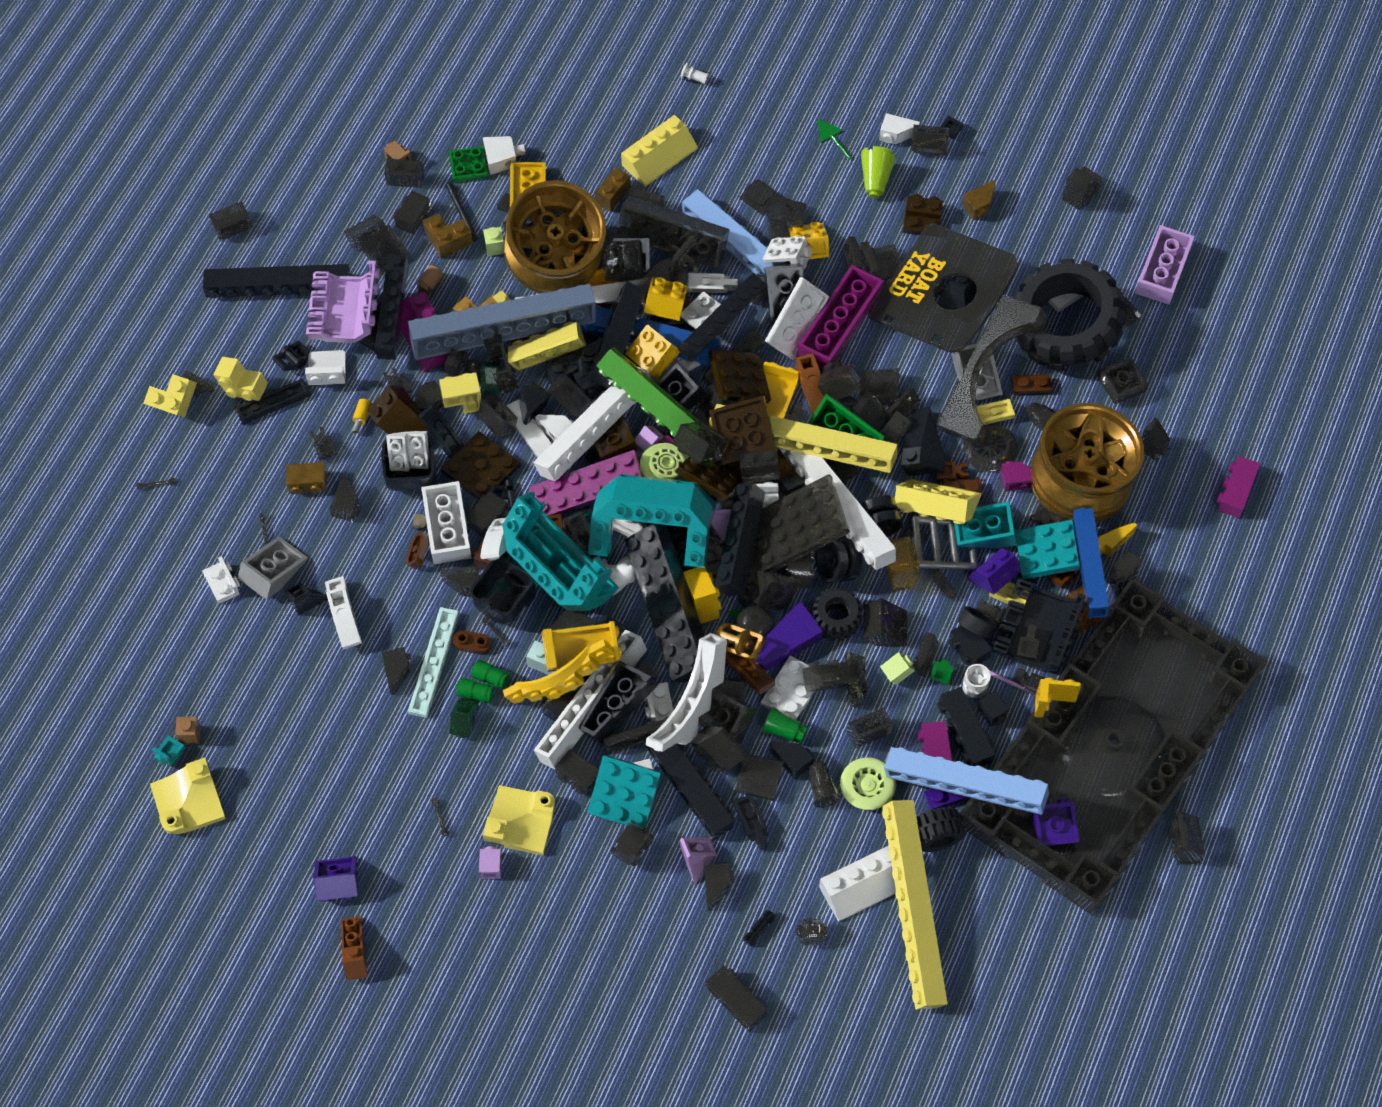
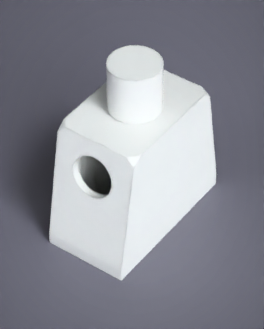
[483,136,526,175]

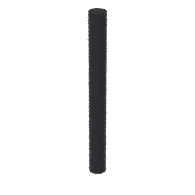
[446,183,478,241]

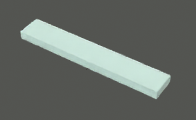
[408,607,459,718]

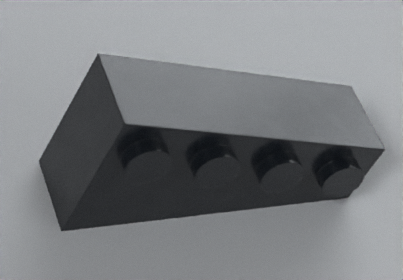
[578,661,659,744]

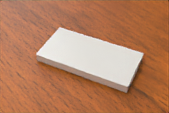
[765,277,829,360]

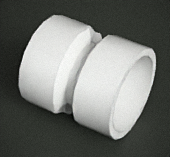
[963,664,991,698]

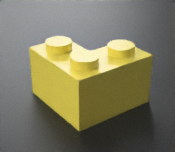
[213,357,268,401]
[439,373,482,414]
[144,374,197,418]

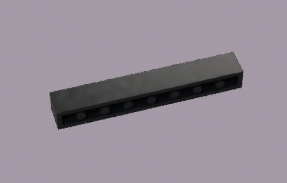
[203,264,351,298]

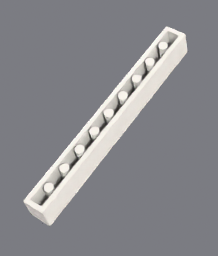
[779,448,896,570]

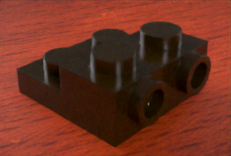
[902,194,943,238]

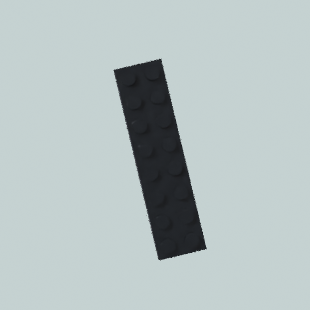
[624,523,705,682]

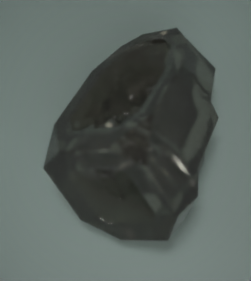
[1027,402,1055,430]

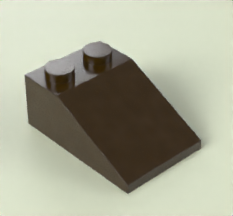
[367,385,428,434]

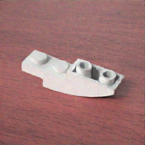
[480,518,507,561]
[325,576,362,650]

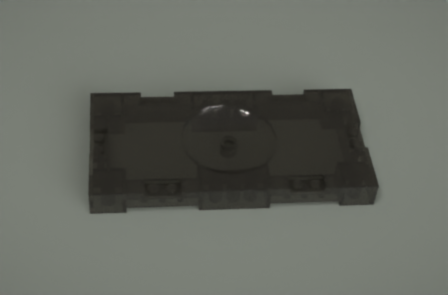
[959,577,1267,917]

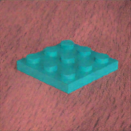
[1015,520,1080,580]
[587,755,662,831]

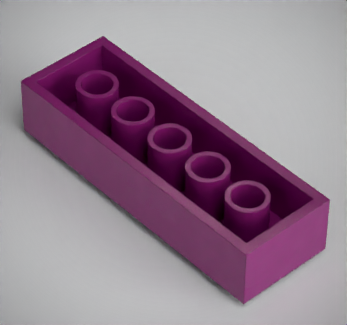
[797,265,884,373]

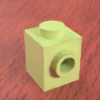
[483,227,504,256]
[880,652,915,685]

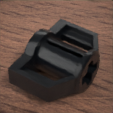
[273,340,309,371]

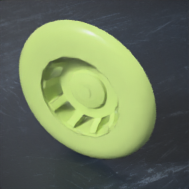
[640,443,689,481]
[840,757,896,810]

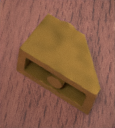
[962,181,996,220]

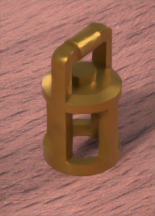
[715,623,765,661]

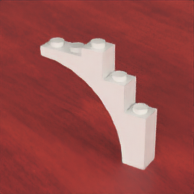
[646,633,727,752]

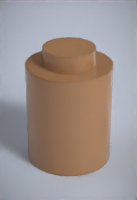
[416,265,444,293]

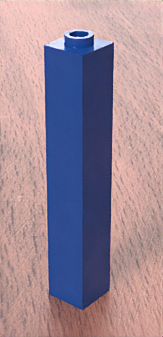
[1073,508,1109,618]

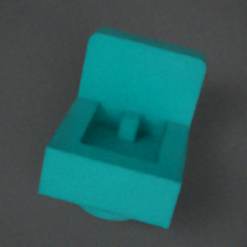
[152,735,186,767]

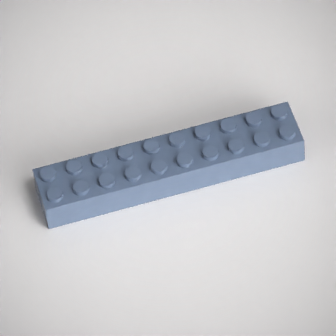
[408,284,596,360]

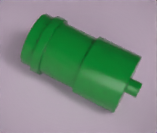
[471,660,510,689]
[455,677,494,703]

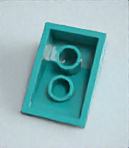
[954,502,1017,549]

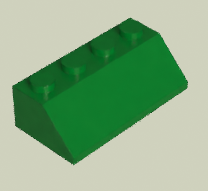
[808,394,886,441]

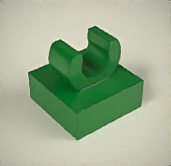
[930,658,954,685]

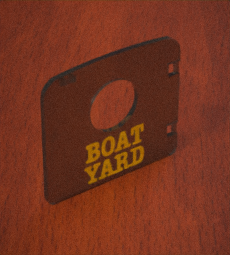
[868,223,1018,353]

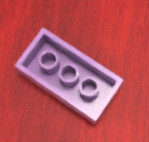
[1135,225,1195,305]

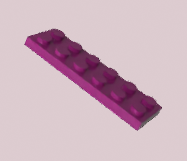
[529,450,642,516]

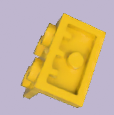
[788,222,829,259]
[625,325,680,380]
[1035,678,1081,718]

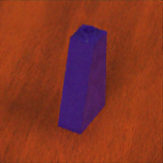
[755,602,823,672]

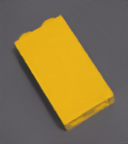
[763,362,799,419]
[541,621,622,672]

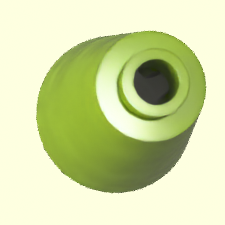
[861,146,896,199]

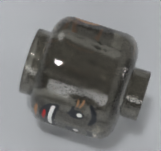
[796,918,827,946]

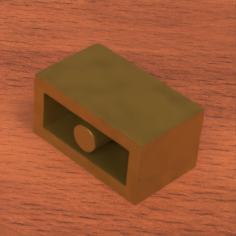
[595,167,631,212]
[286,462,327,494]

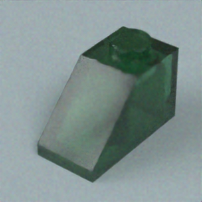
[449,698,479,738]

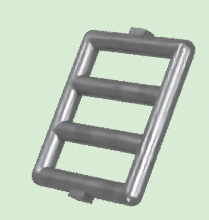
[910,516,979,571]

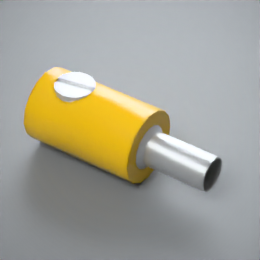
[352,399,372,434]

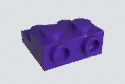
[1032,799,1079,847]

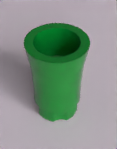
[762,706,808,744]

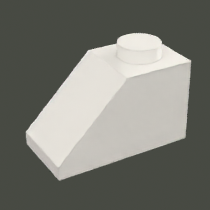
[879,113,920,144]
[535,415,574,442]

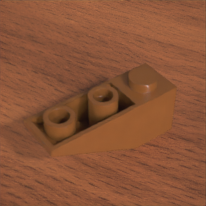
[795,353,826,415]
[341,916,368,981]

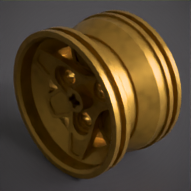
[504,180,606,294]
[1030,403,1144,523]

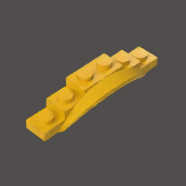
[503,639,615,704]

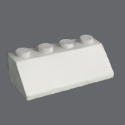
[819,846,896,922]

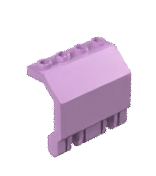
[306,261,380,343]

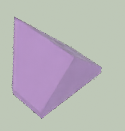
[710,509,731,550]
[680,838,717,885]

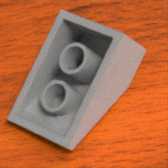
[951,340,1003,403]
[237,536,308,600]

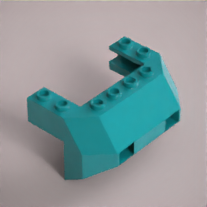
[588,474,715,568]
[502,492,619,611]

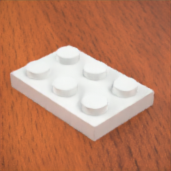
[761,656,824,720]

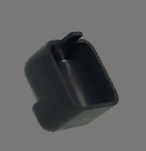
[381,436,437,493]
[470,557,537,625]

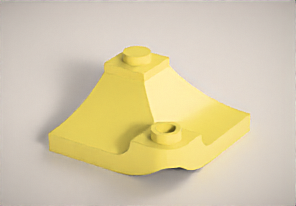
[150,758,226,834]
[483,785,555,856]

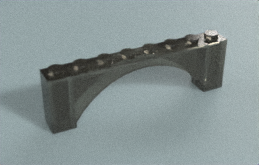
[937,295,1047,446]

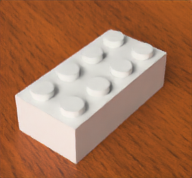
[421,481,472,564]

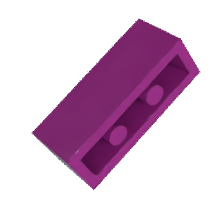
[1217,456,1260,519]
[918,721,952,761]

